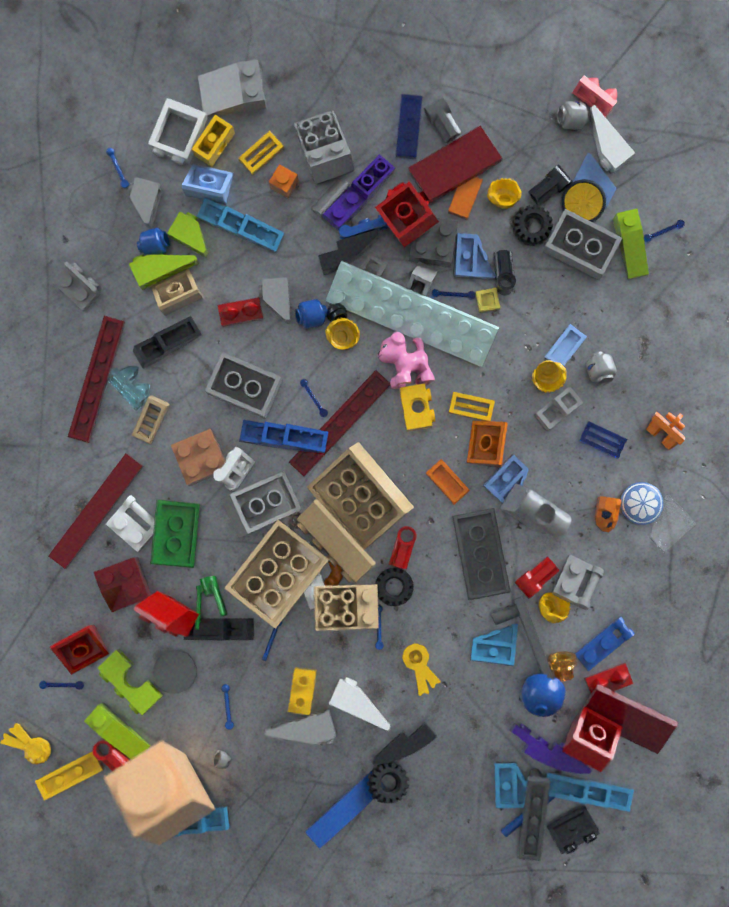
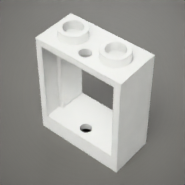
[148,98,208,165]

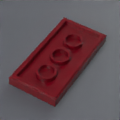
[408,125,502,203]
[584,684,678,754]

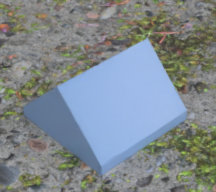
[182,164,233,205]

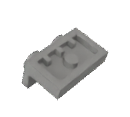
[52,261,101,311]

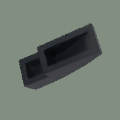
[318,230,378,275]
[132,316,201,369]
[184,618,254,641]
[371,722,437,765]

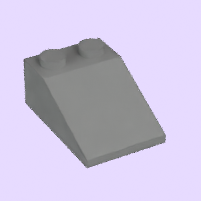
[198,59,266,117]
[221,471,302,538]
[264,708,337,746]

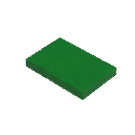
[150,500,200,568]

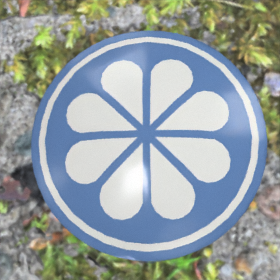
[621,482,663,525]

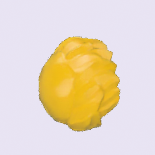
[487,178,521,209]
[325,318,360,350]
[532,360,567,393]
[539,592,571,624]

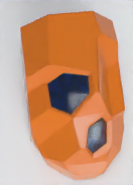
[594,496,621,532]

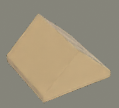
[151,269,203,316]

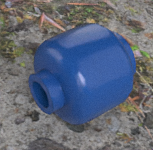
[137,228,170,256]
[295,299,327,329]

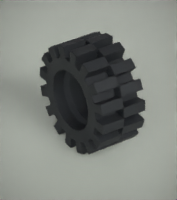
[513,205,553,246]
[375,568,414,607]
[367,763,409,803]

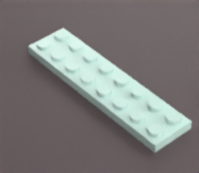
[326,261,499,367]

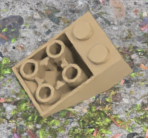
[314,585,379,631]

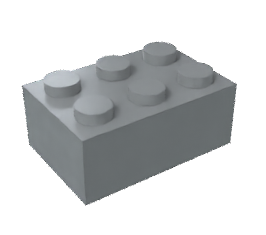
[543,209,622,280]
[205,352,283,419]

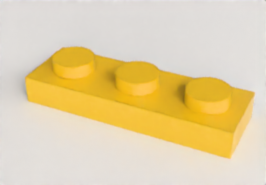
[35,752,104,801]

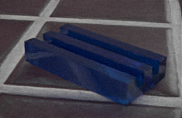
[579,421,628,459]

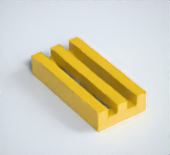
[238,131,284,175]
[449,392,495,421]

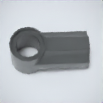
[424,98,462,143]

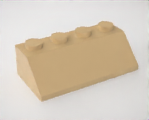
[297,499,376,583]

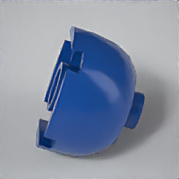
[521,674,565,717]

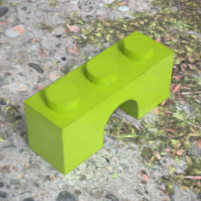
[98,649,164,715]

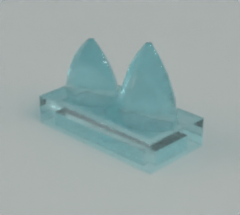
[108,366,150,410]

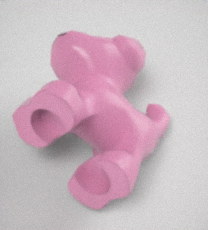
[378,332,435,389]

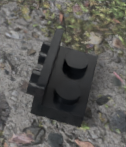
[547,806,600,854]

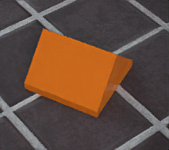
[467,421,508,467]

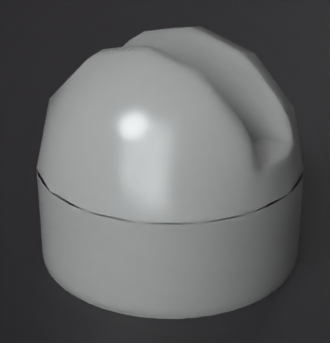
[212,750,231,769]

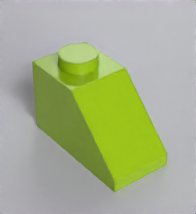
[167,212,208,258]

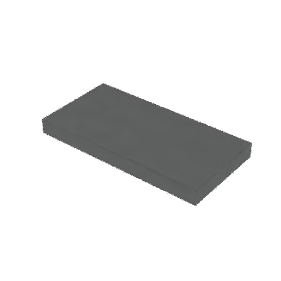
[452,508,511,600]

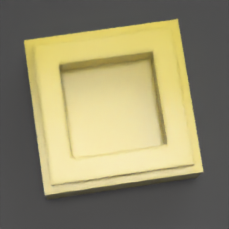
[475,288,500,313]

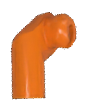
[324,561,343,586]

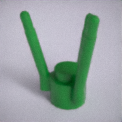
[195,576,227,630]

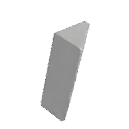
[311,179,350,219]

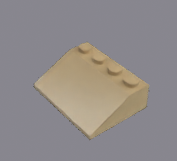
[307,442,414,550]
[224,520,329,629]

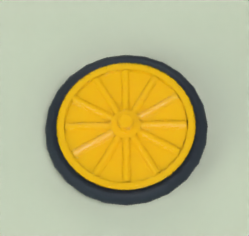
[561,179,606,222]

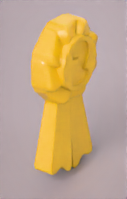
[402,643,440,696]
[0,723,51,765]

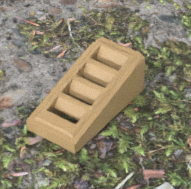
[132,396,170,444]

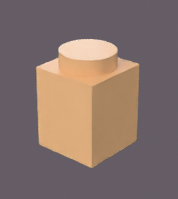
[104,741,215,845]

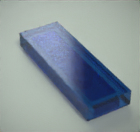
[396,94,422,159]

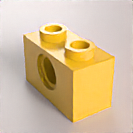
[191,115,235,167]
[399,383,436,432]
[288,667,317,715]

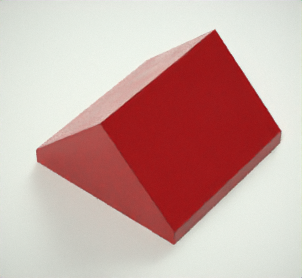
[50,625,109,675]

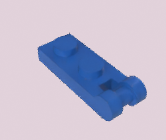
[339,215,390,240]
[574,617,635,671]

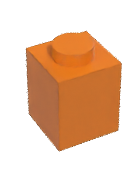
[269,164,299,199]

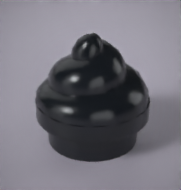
[327,303,348,322]

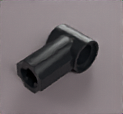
[528,165,573,206]
[493,250,516,295]

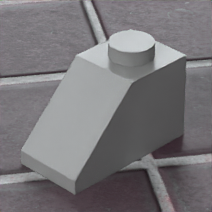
[128,177,163,228]
[406,261,438,297]
[258,278,291,323]

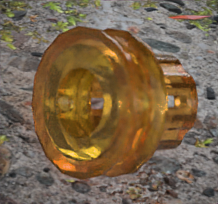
[548,651,577,681]

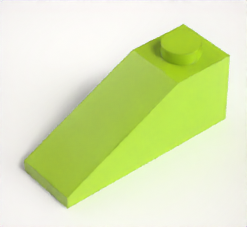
[613,209,649,280]
[129,255,200,290]
[84,703,150,760]

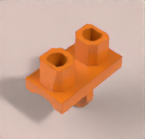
[646,412,685,450]

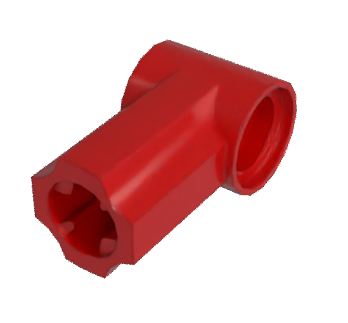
[389,526,417,570]
[514,557,560,599]
[92,738,130,772]

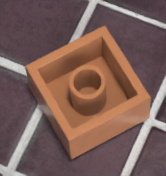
[171,429,226,486]

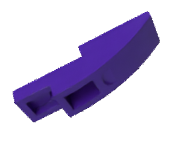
[322,154,395,230]
[509,723,592,774]

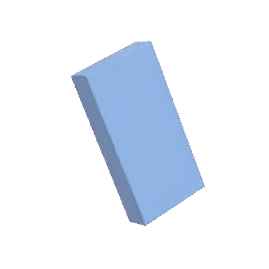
[544,324,587,366]

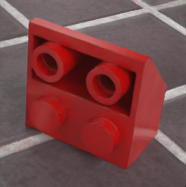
[133,591,199,637]

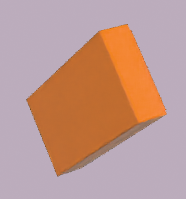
[448,177,483,220]
[425,459,470,505]

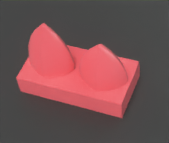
[572,76,617,118]

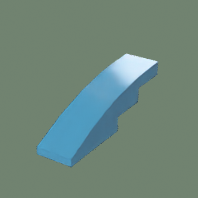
[196,198,284,252]
[546,772,634,812]
[174,807,229,837]

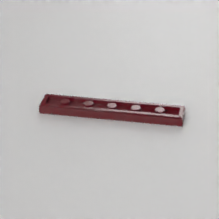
[68,316,125,443]
[289,370,390,477]
[48,453,144,569]

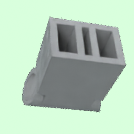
[500,483,571,537]

